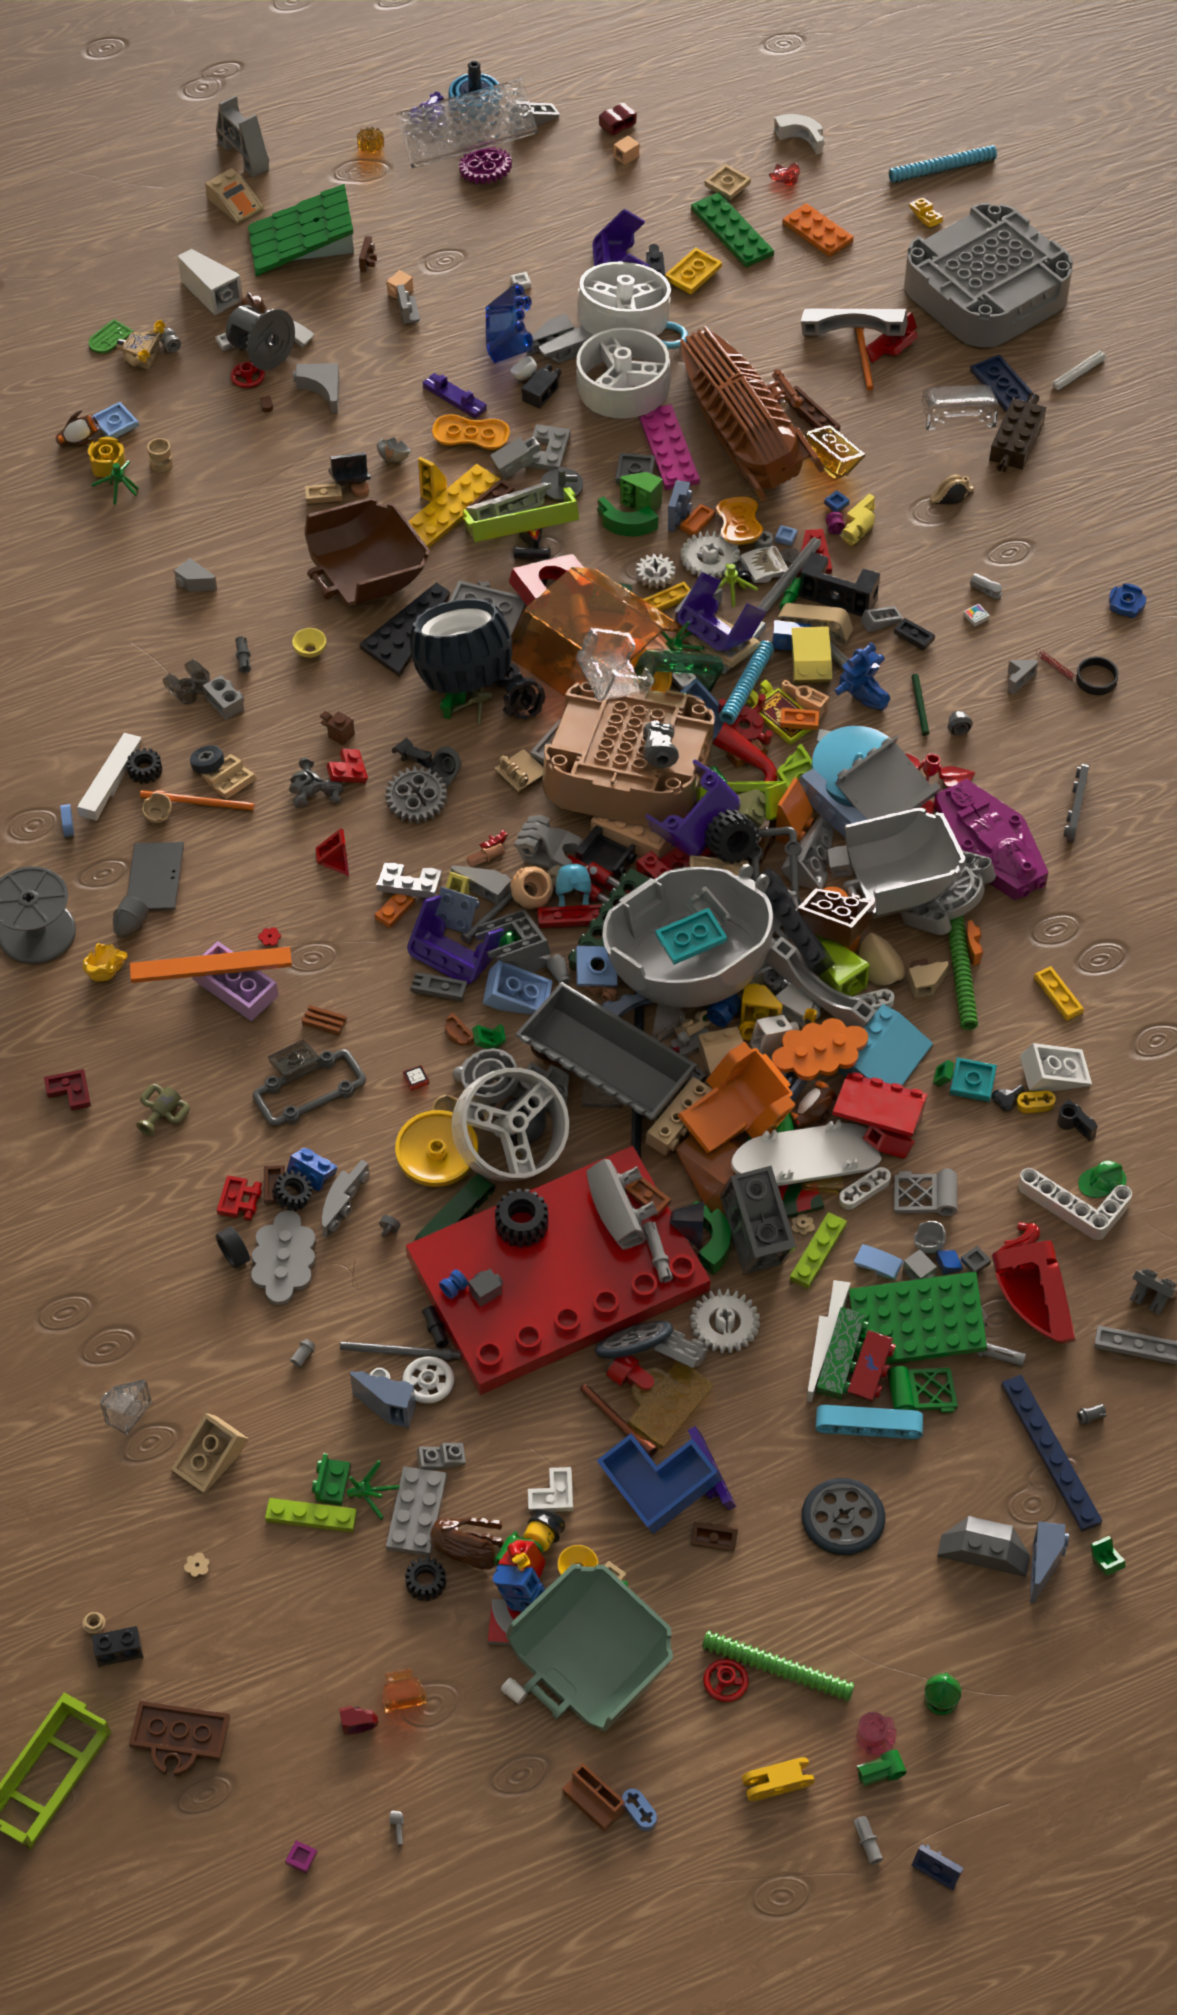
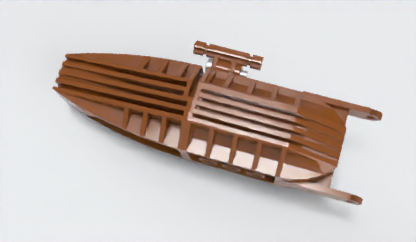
[680,327,824,502]

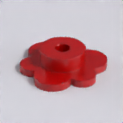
[258,927,281,946]

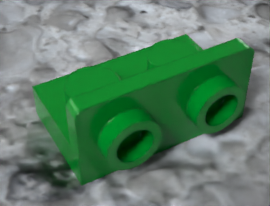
[312,1453,351,1506]

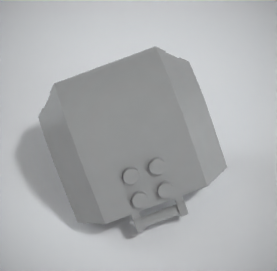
[843,808,966,919]

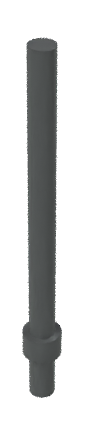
[340,1341,461,1361]

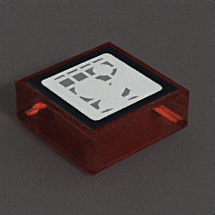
[403,1065,429,1091]

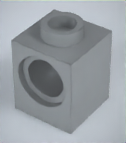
[828,845,852,879]
[902,1250,937,1280]

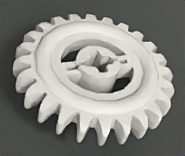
[681,531,740,578]
[690,1289,760,1353]

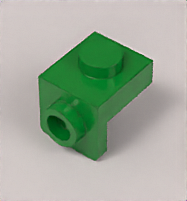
[440,692,466,719]
[472,1024,506,1049]
[1091,1536,1126,1576]

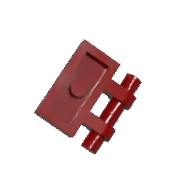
[216,1175,262,1221]

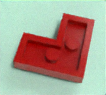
[326,748,368,783]

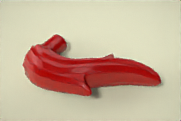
[998,1222,1040,1251]

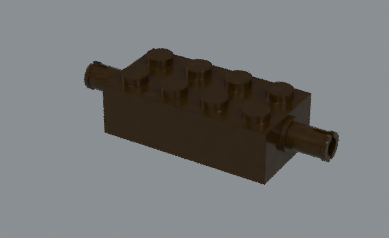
[989,393,1047,473]

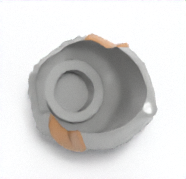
[377,437,411,464]

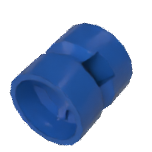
[706,994,742,1028]

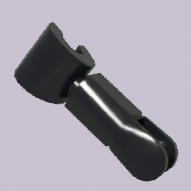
[392,738,435,768]

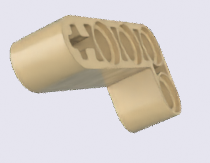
[777,603,853,646]

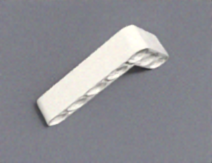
[1018,1168,1132,1240]

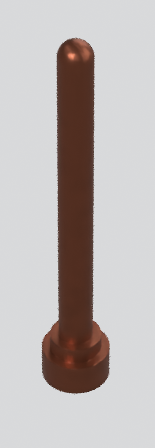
[580,1384,658,1458]

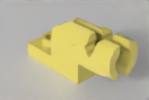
[841,493,875,546]

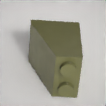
[727,789,766,842]

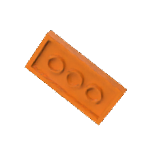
[782,203,854,257]

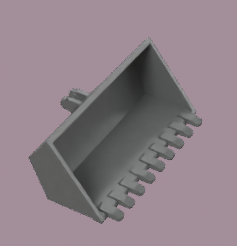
[515,982,697,1120]

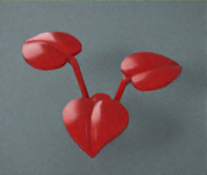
[905,753,975,814]

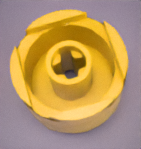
[88,437,126,478]

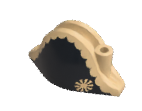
[930,475,974,504]

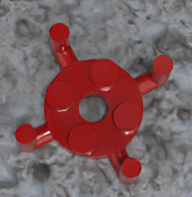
[718,694,773,745]

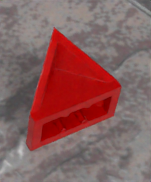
[315,828,349,876]

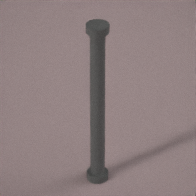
[461,885,529,944]

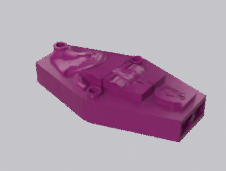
[934,779,1049,900]

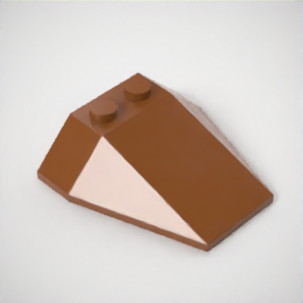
[675,1134,743,1215]

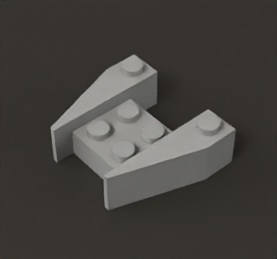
[216,95,270,177]

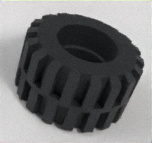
[705,810,759,864]
[495,1188,548,1247]

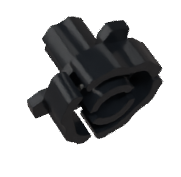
[503,673,546,720]

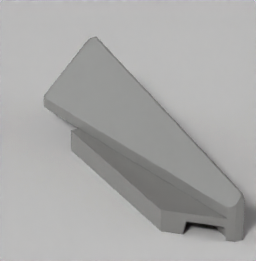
[539,326,593,363]

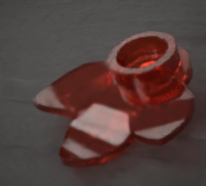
[769,163,800,185]

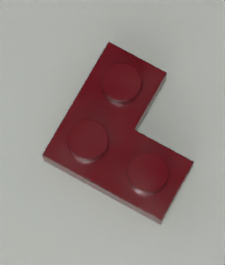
[44,1069,91,1111]

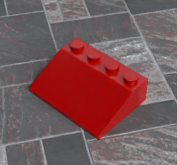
[832,1072,928,1137]

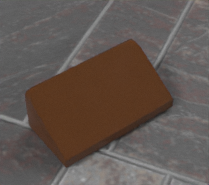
[691,1521,738,1551]

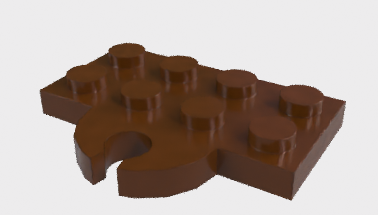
[129,1701,231,1777]

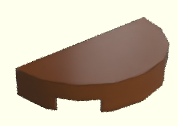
[445,1012,475,1046]

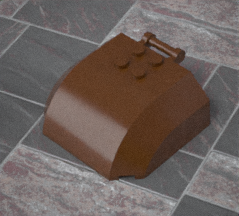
[304,497,430,606]

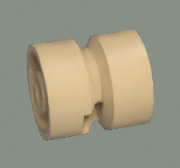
[147,438,173,472]

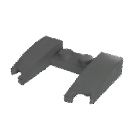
[475,909,551,961]

